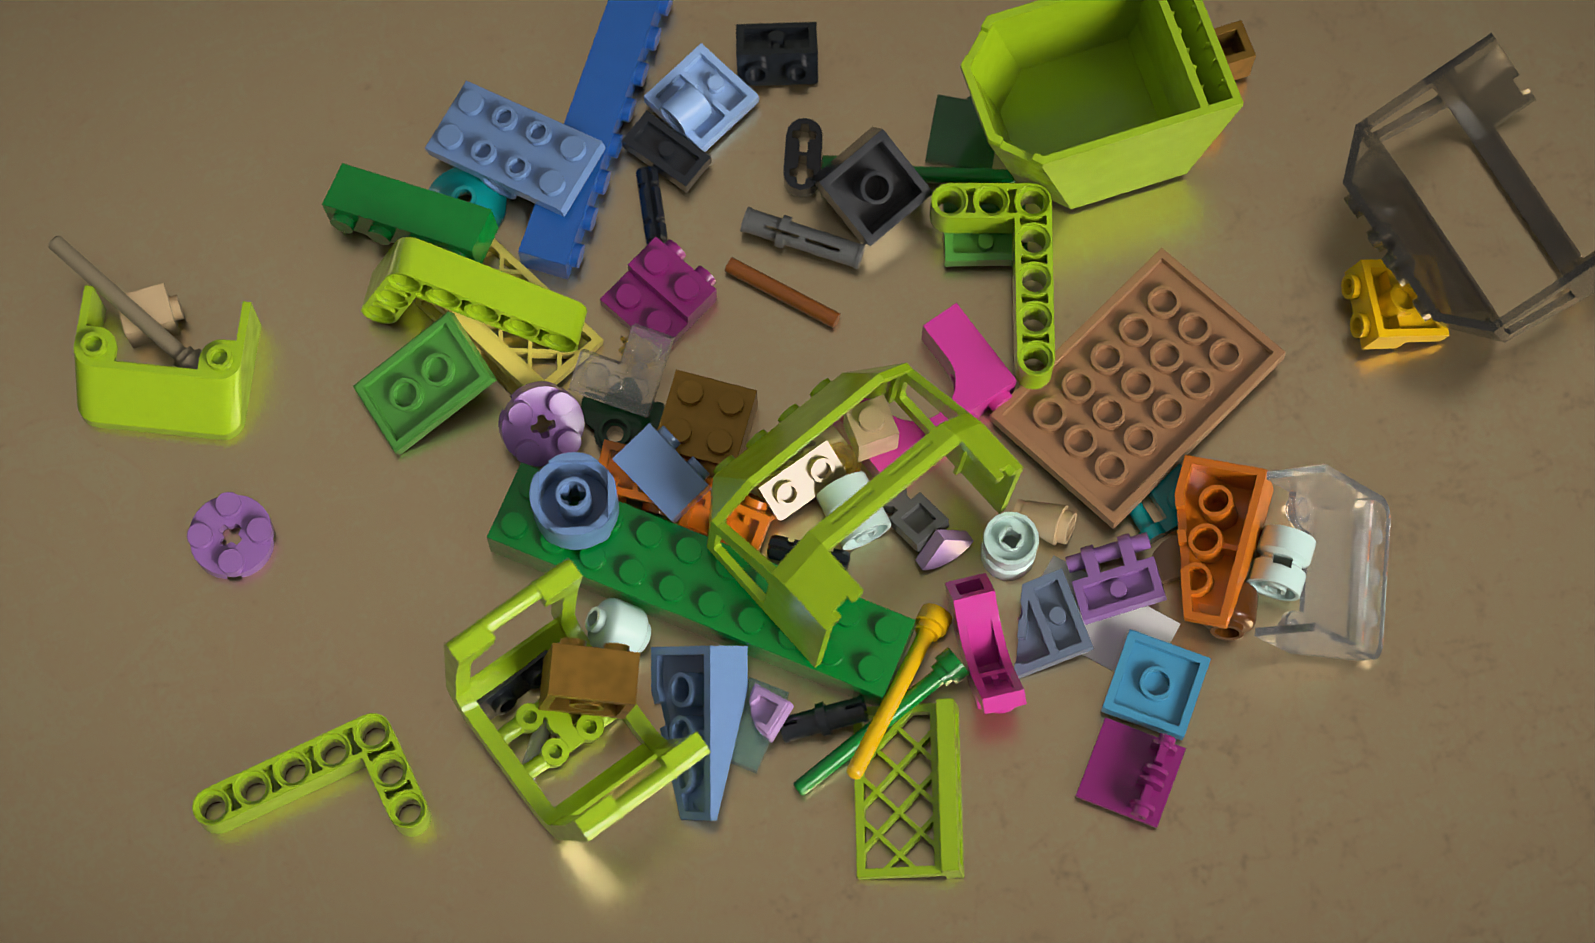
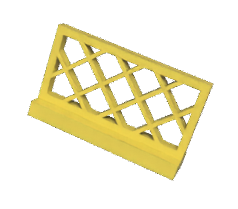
[415,238,604,394]

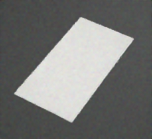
[1018,555,1180,672]

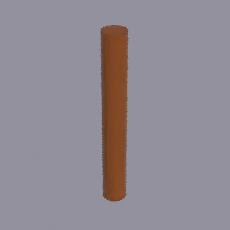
[725,257,841,328]

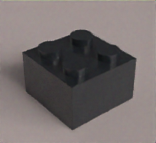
[810,127,933,246]

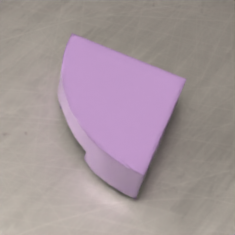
[916,529,974,570]
[749,683,794,743]

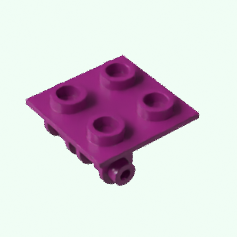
[1075,717,1186,828]

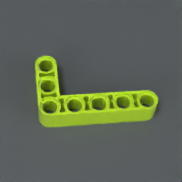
[929,183,1055,390]
[361,237,588,353]
[192,713,432,837]

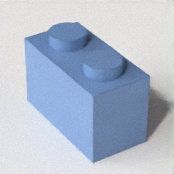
[612,423,712,523]

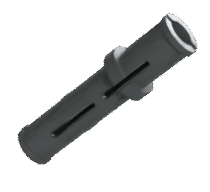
[740,207,866,269]

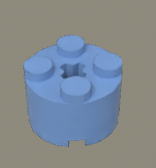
[529,452,619,550]

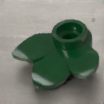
[581,377,665,450]

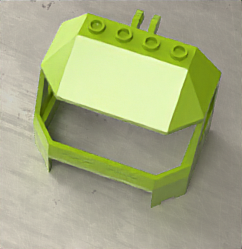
[707,363,1023,668]

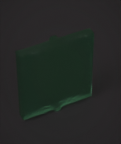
[925,94,995,169]

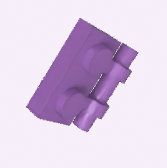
[1065,532,1167,625]

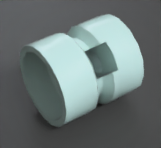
[816,471,892,550]
[981,512,1039,580]
[1246,524,1316,601]

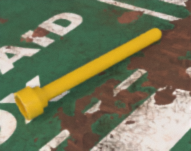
[847,603,953,780]

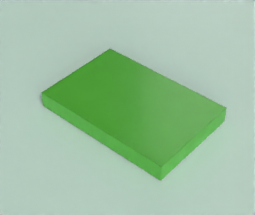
[353,311,497,454]

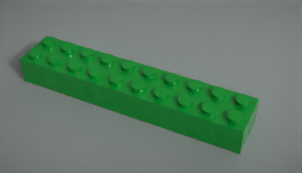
[486,462,915,706]

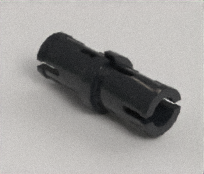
[780,695,869,744]

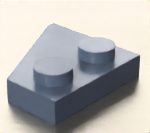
[1014,568,1094,679]

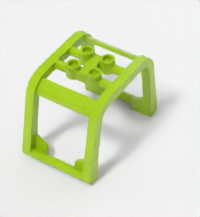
[444,558,710,842]

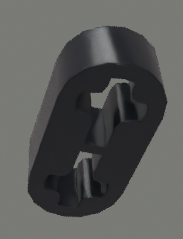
[783,118,823,197]

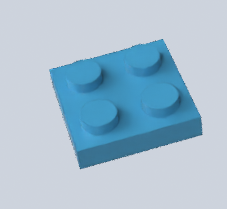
[1101,629,1211,741]

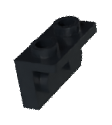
[736,22,818,86]

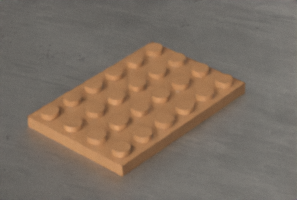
[990,247,1286,529]

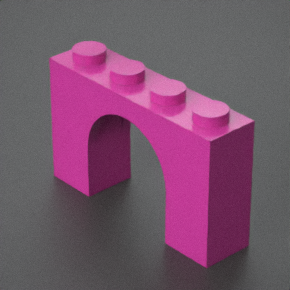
[833,303,1016,478]

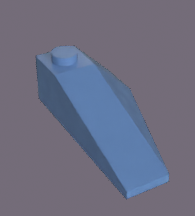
[651,646,748,821]

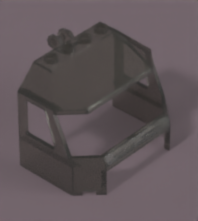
[1343,32,1595,343]

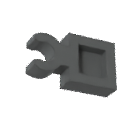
[883,488,949,552]

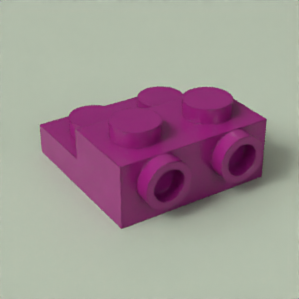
[600,237,717,358]

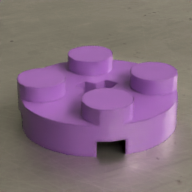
[498,381,584,467]
[187,492,274,579]

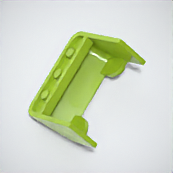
[74,285,261,440]

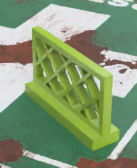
[853,698,964,880]

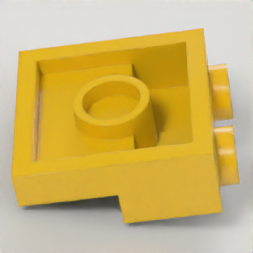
[1341,259,1449,349]

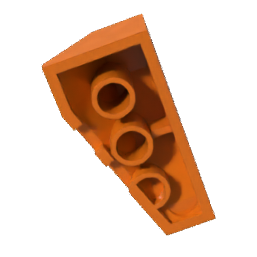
[1174,455,1274,629]

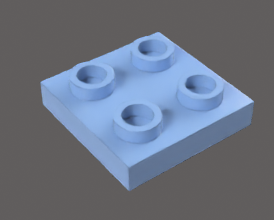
[644,43,759,152]

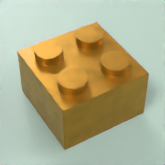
[658,369,758,477]
[538,638,641,719]

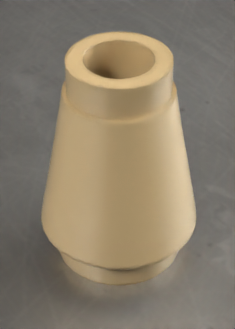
[1012,499,1077,546]

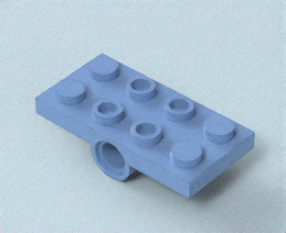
[425,81,606,217]

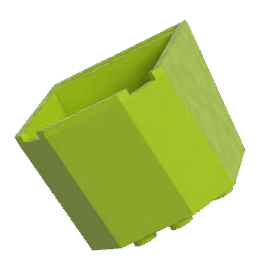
[960,0,1244,209]

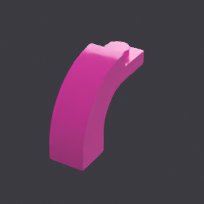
[945,573,1027,714]

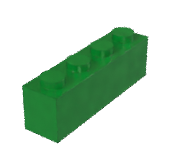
[322,163,499,263]

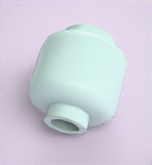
[585,598,651,652]

